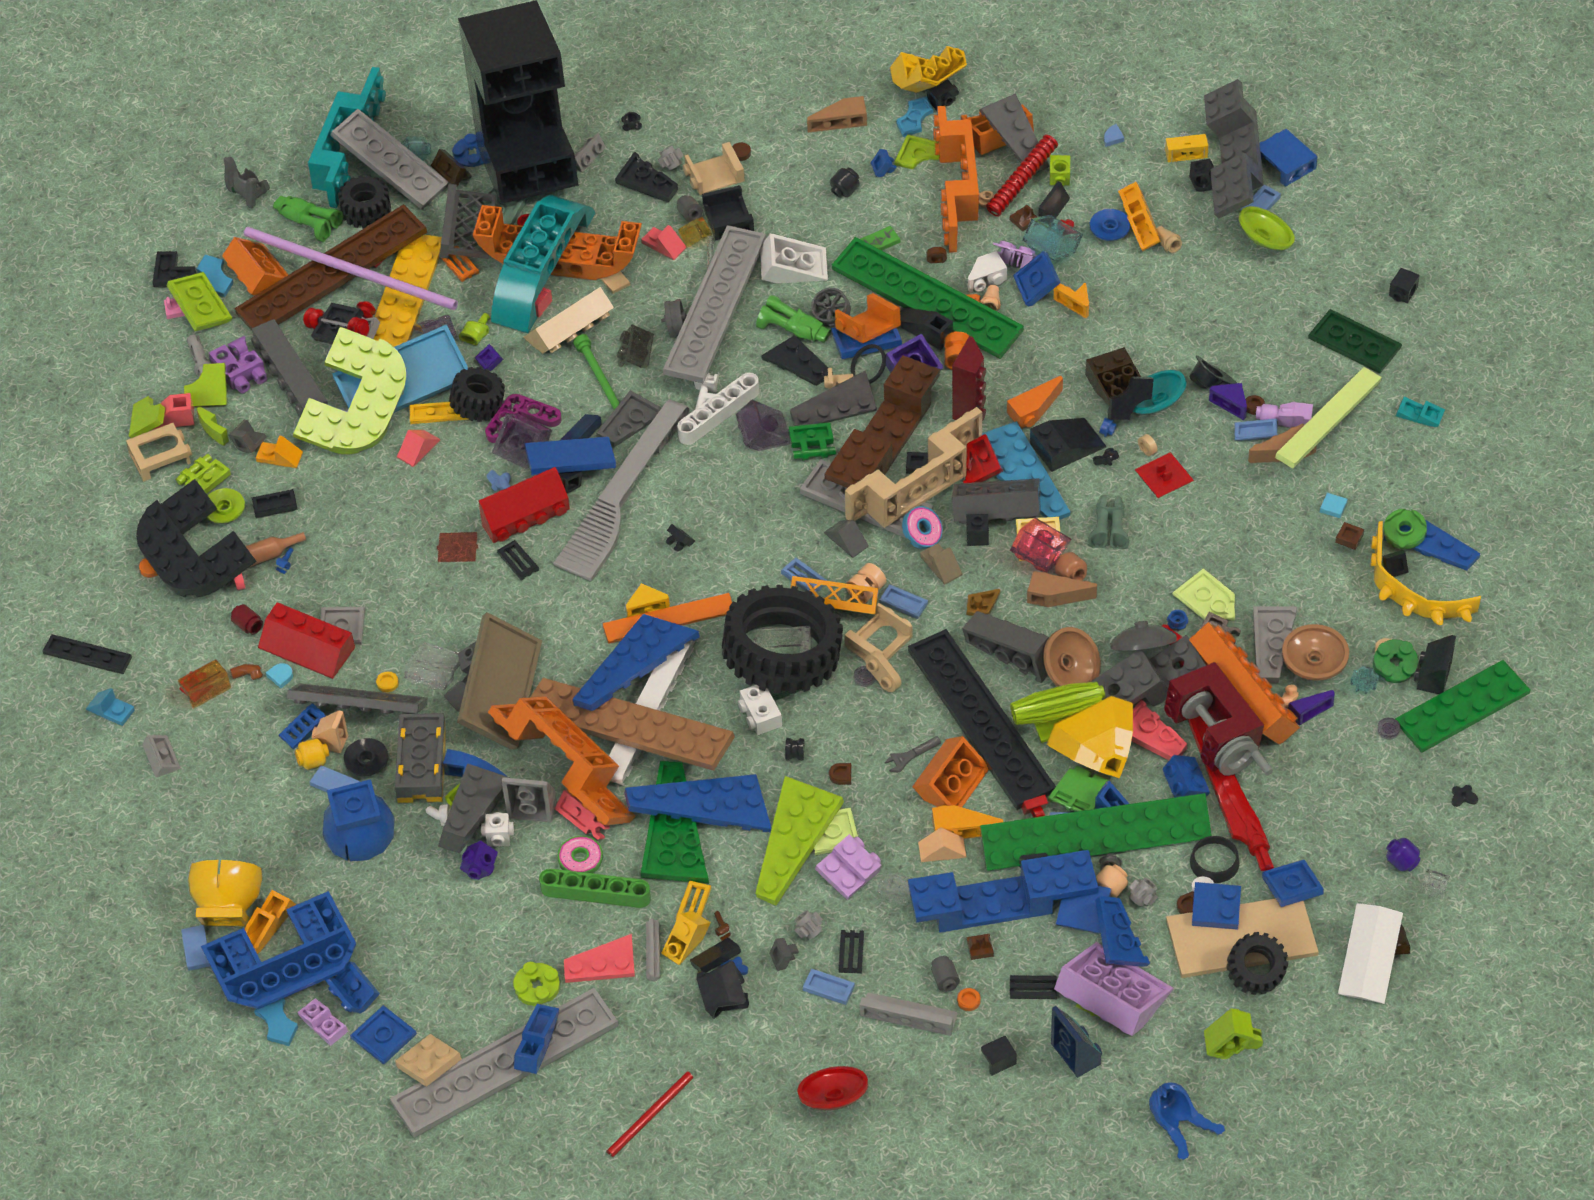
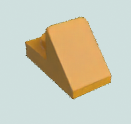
[1053,283,1089,318]
[256,435,303,468]

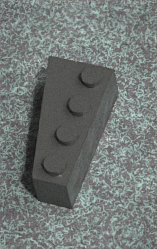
[962,611,1049,683]

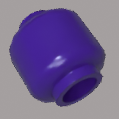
[1386,837,1421,872]

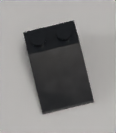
[1030,418,1106,472]

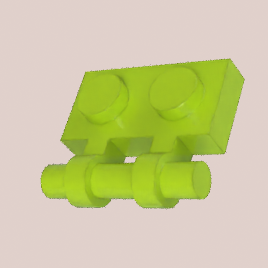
[175,454,231,494]

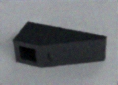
[899,307,953,350]

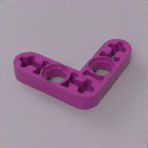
[485,394,562,443]

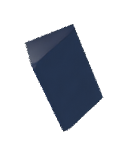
[560,414,602,440]

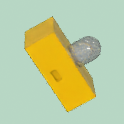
[1165,131,1208,162]

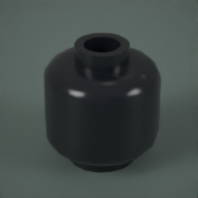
[830,167,860,197]

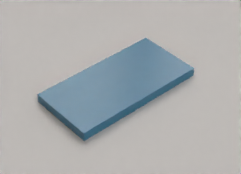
[332,324,468,413]

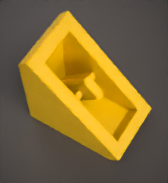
[626,583,670,617]

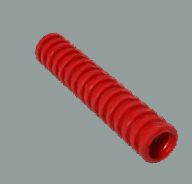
[986,134,1058,217]

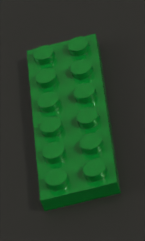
[1395,660,1530,753]

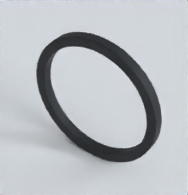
[851,344,886,384]

